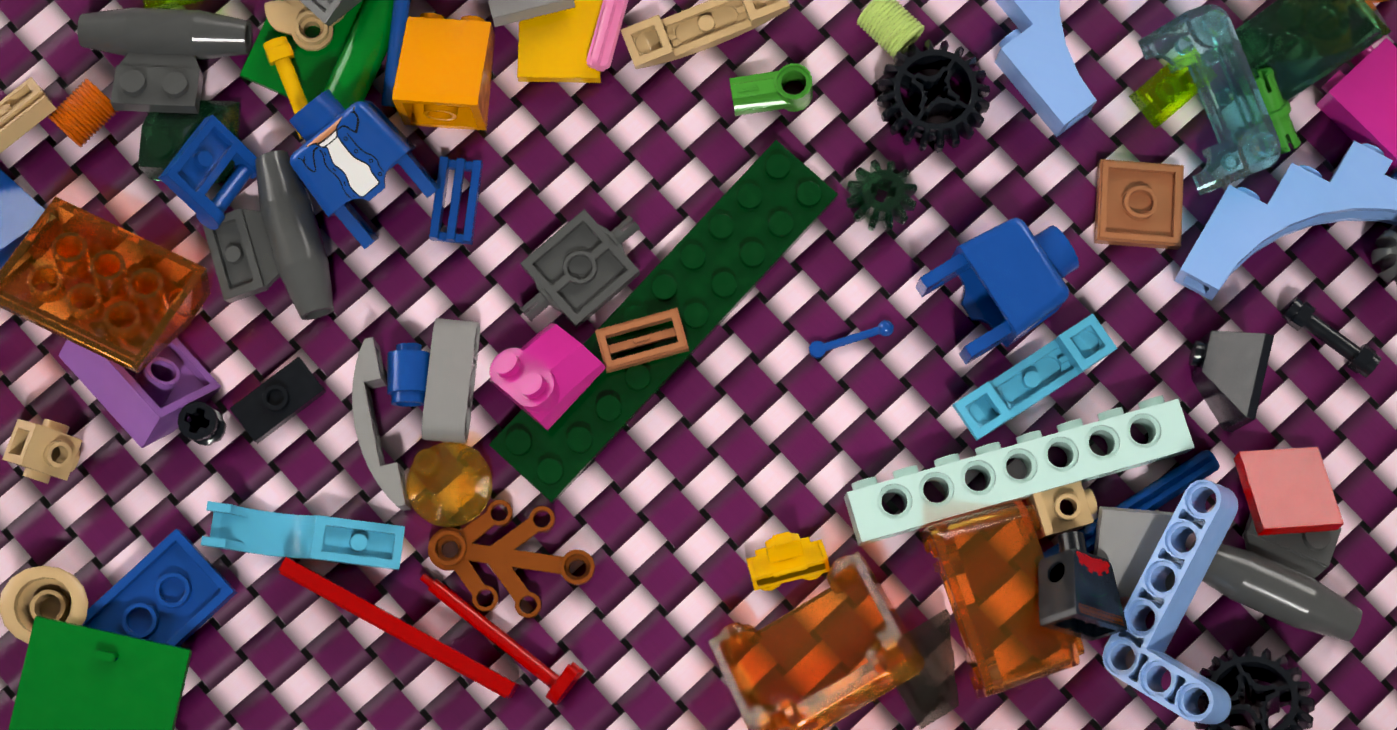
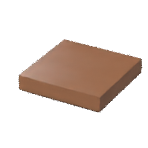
[1094,159,1184,250]

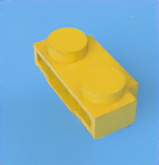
[746,531,830,591]

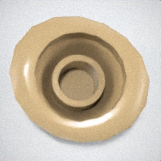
[0,566,89,644]

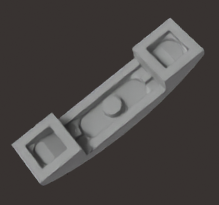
[352,337,411,511]

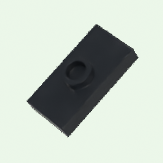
[230,357,326,444]

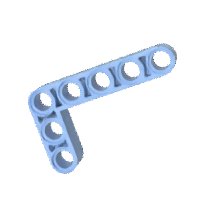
[1102,479,1238,725]

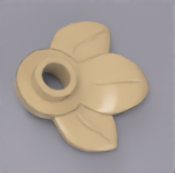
[264,0,346,51]

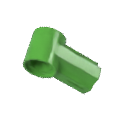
[729,63,813,116]

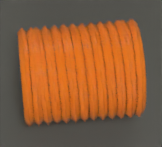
[48,79,119,147]

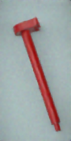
[420,573,585,706]

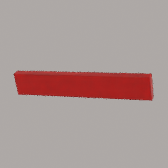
[278,557,519,699]

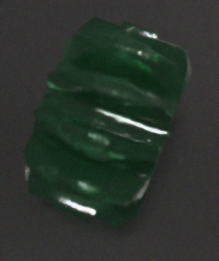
[846,160,917,232]

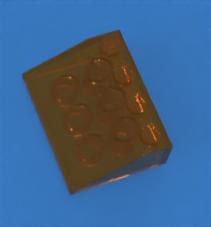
[0,196,210,373]

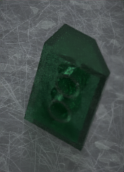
[1226,0,1392,101]

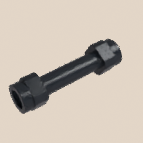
[1281,297,1382,378]

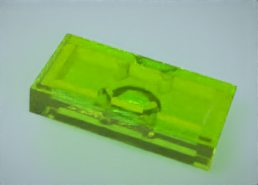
[1129,45,1216,128]

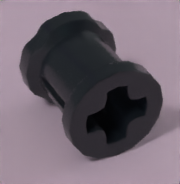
[177,401,226,446]

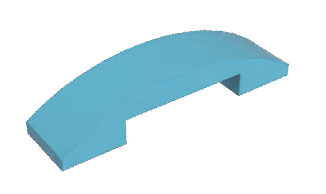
[952,313,1117,441]

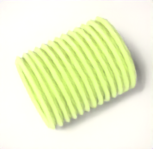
[857,0,924,59]

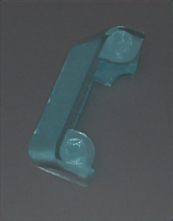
[1138,4,1281,196]

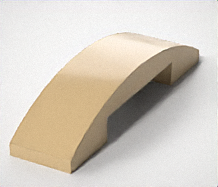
[621,0,790,69]

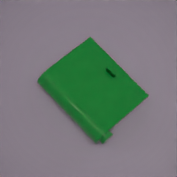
[239,0,411,110]
[9,616,192,730]

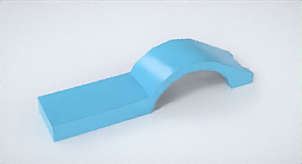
[201,501,405,570]

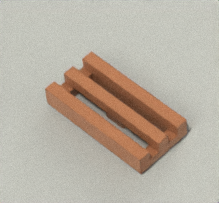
[595,308,689,373]

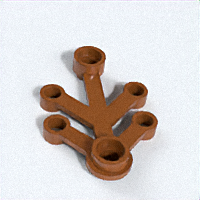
[428,500,595,619]

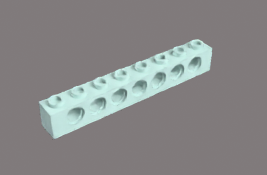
[844,395,1195,546]

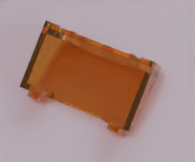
[919,499,1084,699]
[708,551,925,730]

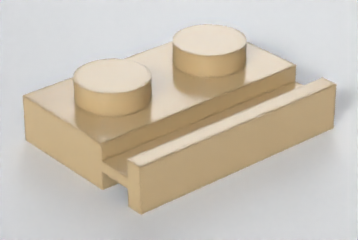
[0,77,57,153]

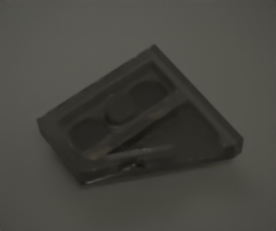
[874,609,959,729]

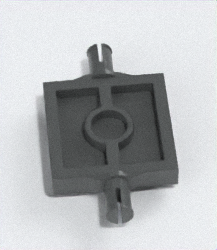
[520,209,640,329]

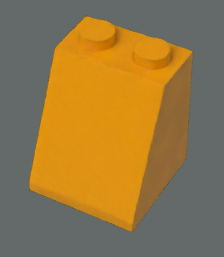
[392,13,495,131]

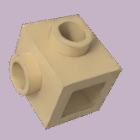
[2,418,82,484]

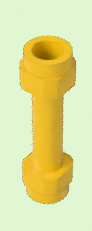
[263,36,308,139]

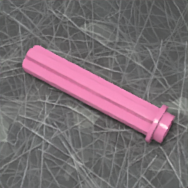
[586,0,629,72]

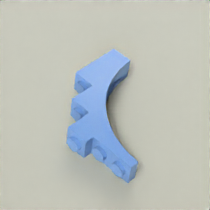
[995,0,1097,137]
[1174,141,1397,301]

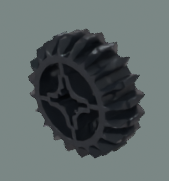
[877,39,990,153]
[1194,645,1315,730]

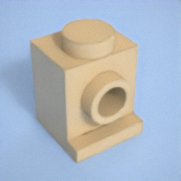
[1026,481,1098,540]

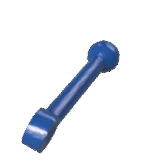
[809,320,894,359]

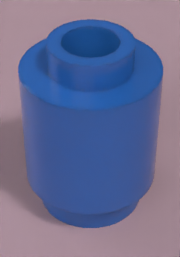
[387,343,430,407]

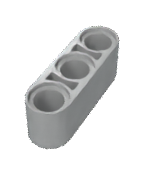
[422,318,480,444]

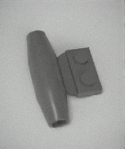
[77,7,252,114]
[202,150,334,320]
[1189,513,1363,641]

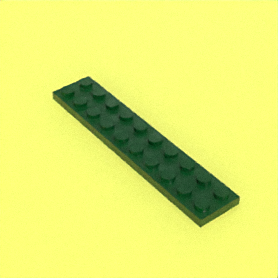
[489,140,838,504]

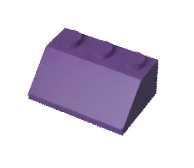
[58,296,221,448]

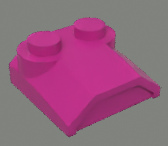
[489,323,606,431]

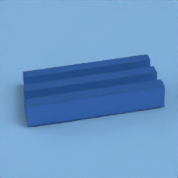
[429,156,483,245]

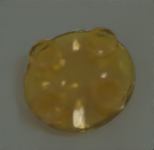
[406,442,493,527]

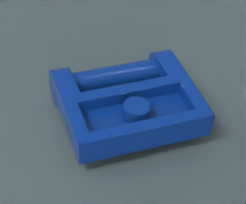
[158,115,257,230]

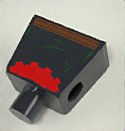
[1038,531,1127,641]

